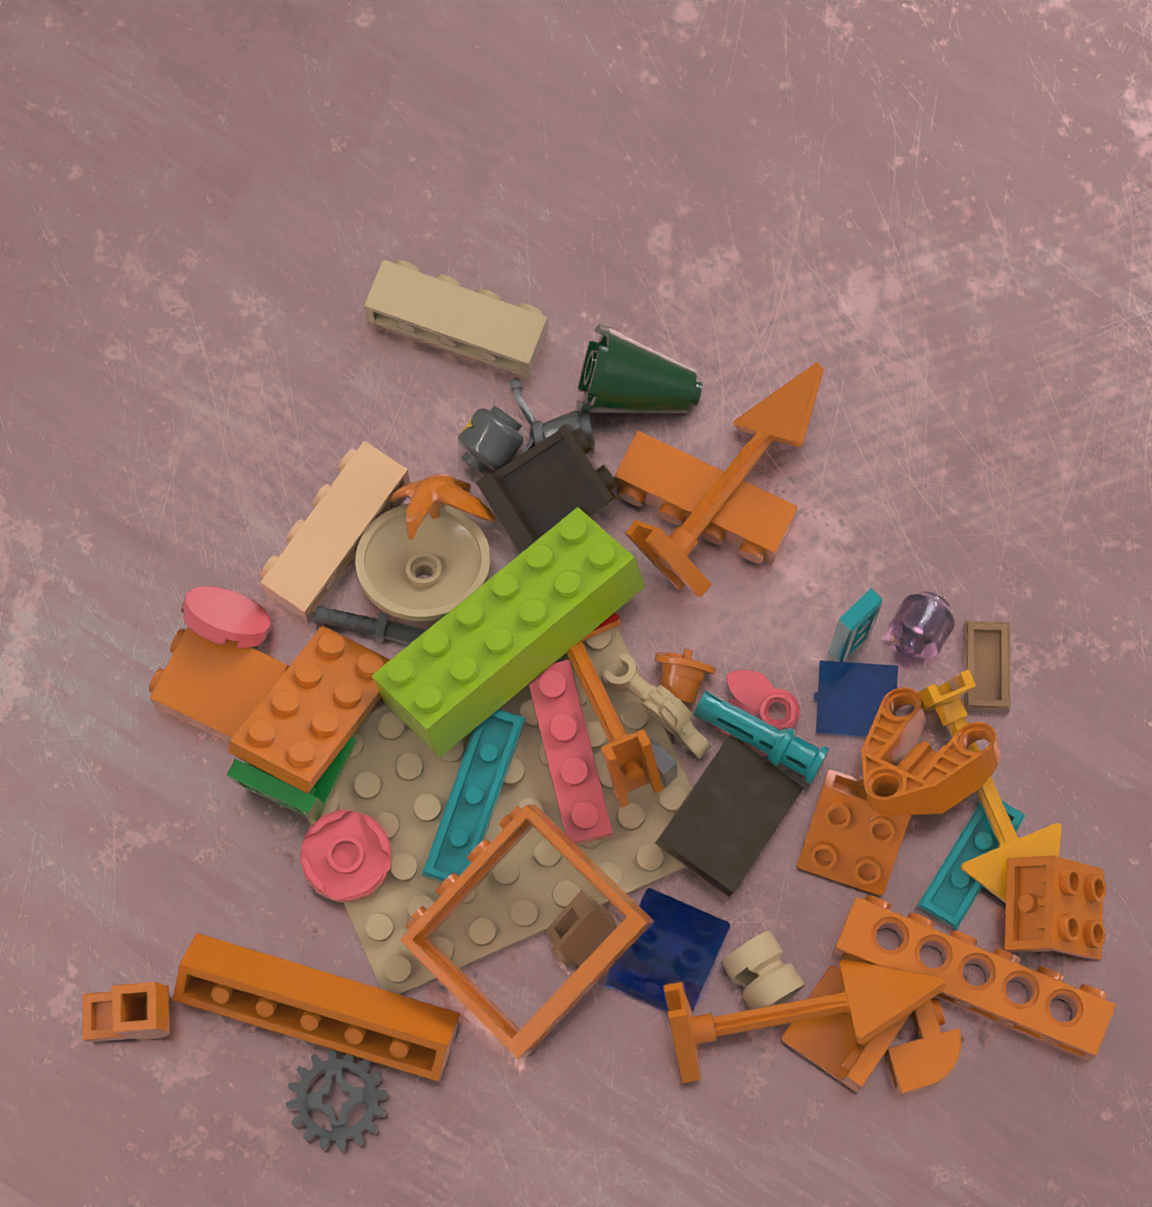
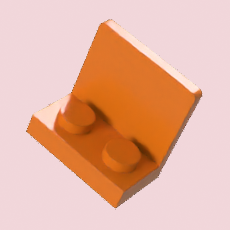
[797,769,911,896]
[1005,855,1106,960]
[782,965,911,1093]

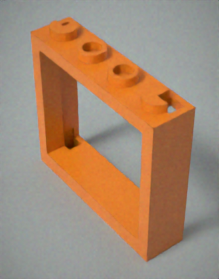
[400,805,654,1059]

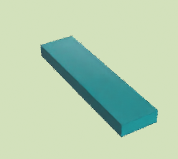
[422,709,525,883]

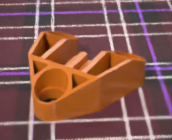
[861,687,1000,815]

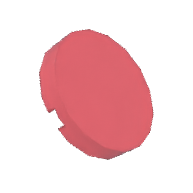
[181,586,271,649]
[300,810,392,902]

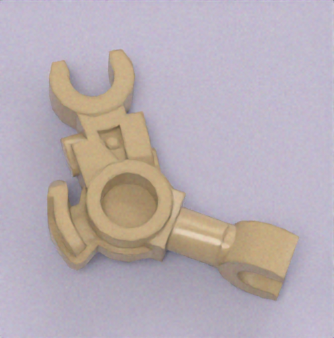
[604,653,711,759]

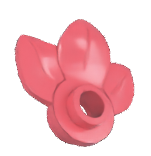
[711,670,800,757]

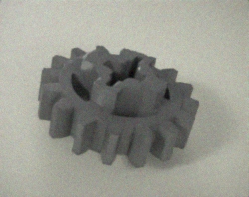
[286,1049,389,1152]

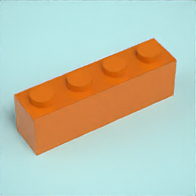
[614,431,798,565]

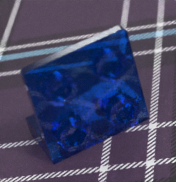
[605,888,731,1013]

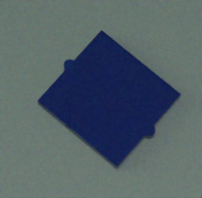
[813,660,898,738]

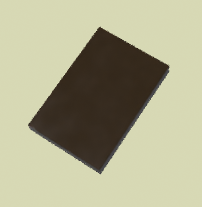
[655,735,804,897]

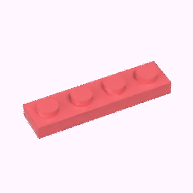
[528,659,613,845]

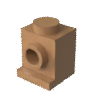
[545,890,620,969]

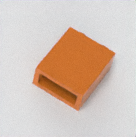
[148,627,289,743]

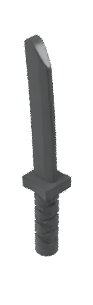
[314,606,426,645]

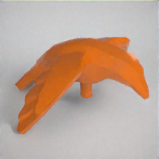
[390,474,496,540]

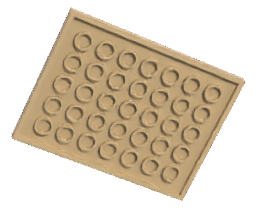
[307,627,692,995]

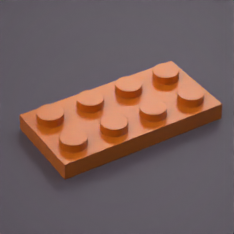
[228,625,390,794]

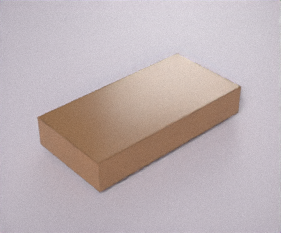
[963,621,1010,713]

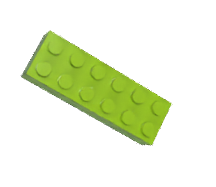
[371,507,645,757]

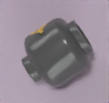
[458,405,523,473]

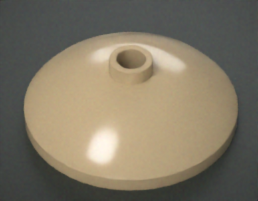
[355,503,490,621]

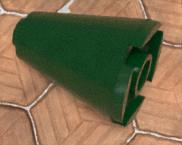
[577,324,703,413]

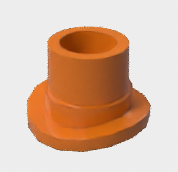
[654,648,716,703]

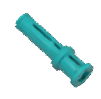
[693,690,830,785]

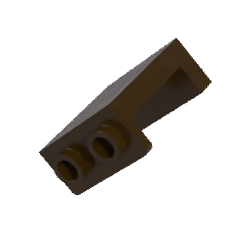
[475,424,619,553]

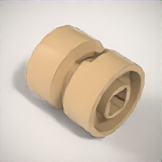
[720,930,805,1010]

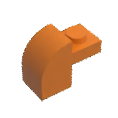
[82,982,170,1042]
[884,998,961,1098]

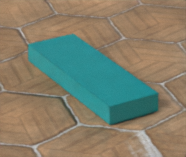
[828,588,882,663]
[916,801,1026,931]

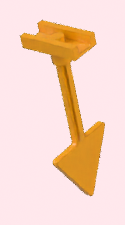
[918,669,1062,903]

